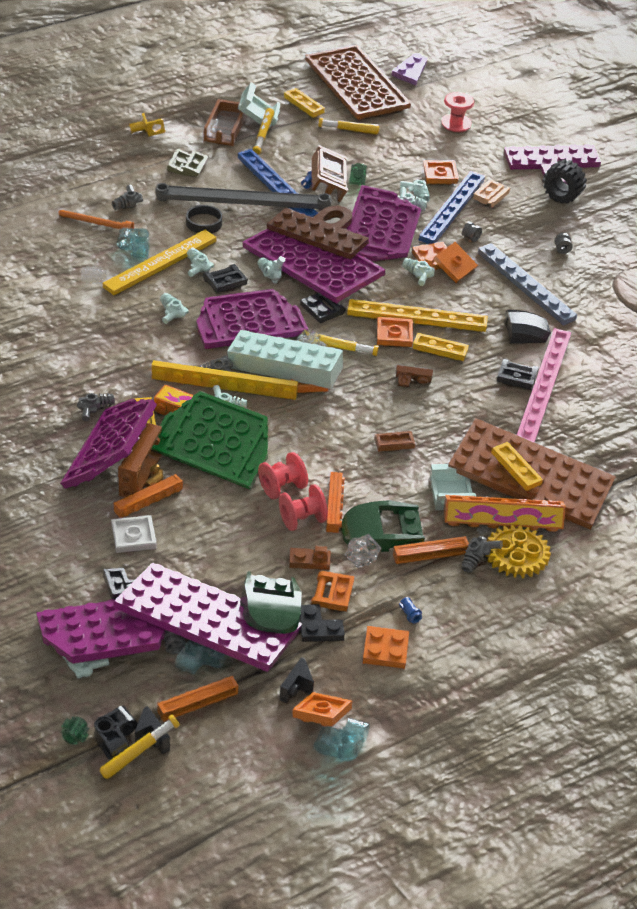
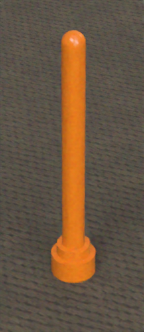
[58,210,134,235]

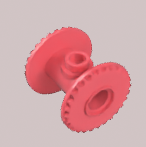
[441,92,474,132]
[258,452,308,500]
[279,484,328,531]

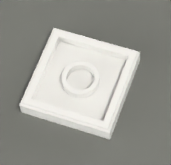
[111,515,157,553]

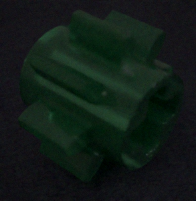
[61,716,89,745]

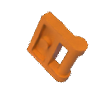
[310,571,355,612]

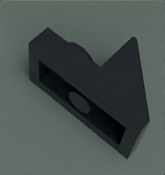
[279,657,314,704]
[135,706,170,754]

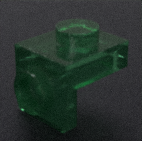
[349,163,367,185]

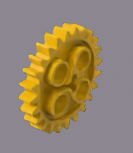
[485,525,551,578]

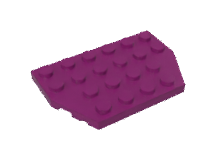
[347,185,421,261]
[196,289,308,349]
[60,399,157,489]
[36,599,165,664]

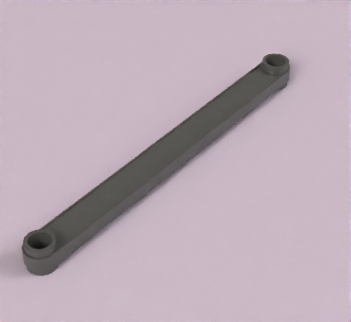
[155,183,332,211]

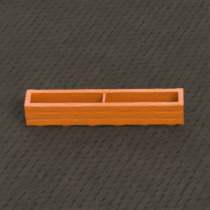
[326,472,345,533]
[114,474,183,518]
[393,536,469,564]
[157,676,239,722]

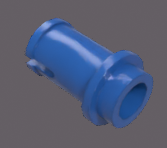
[301,171,312,189]
[399,597,422,624]

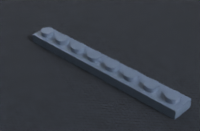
[478,243,577,325]

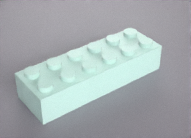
[227,330,343,389]

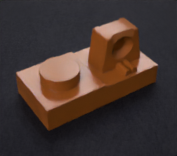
[396,365,433,387]
[289,546,331,570]

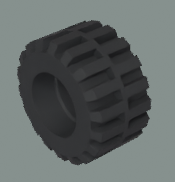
[542,159,587,204]

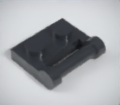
[203,264,248,293]
[300,293,346,323]
[497,359,539,390]

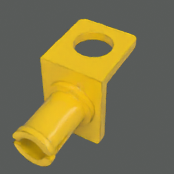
[129,113,166,137]

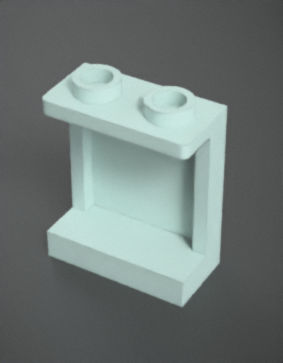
[238,83,280,126]
[429,464,476,510]

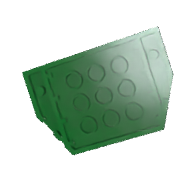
[151,391,268,490]

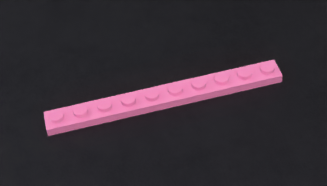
[517,328,571,442]

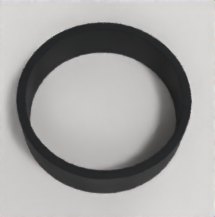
[186,205,222,233]

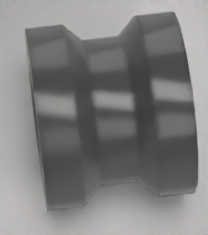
[462,221,482,242]
[554,233,573,254]
[164,630,187,654]

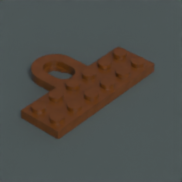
[267,206,369,260]

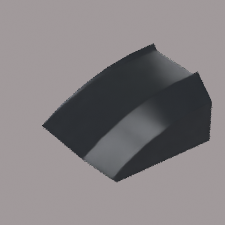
[504,310,551,344]

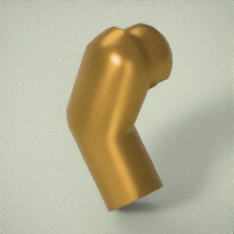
[144,464,164,488]

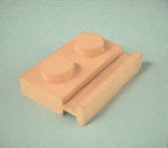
[473,180,510,207]

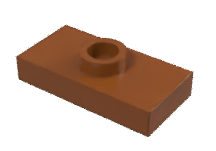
[374,431,416,452]

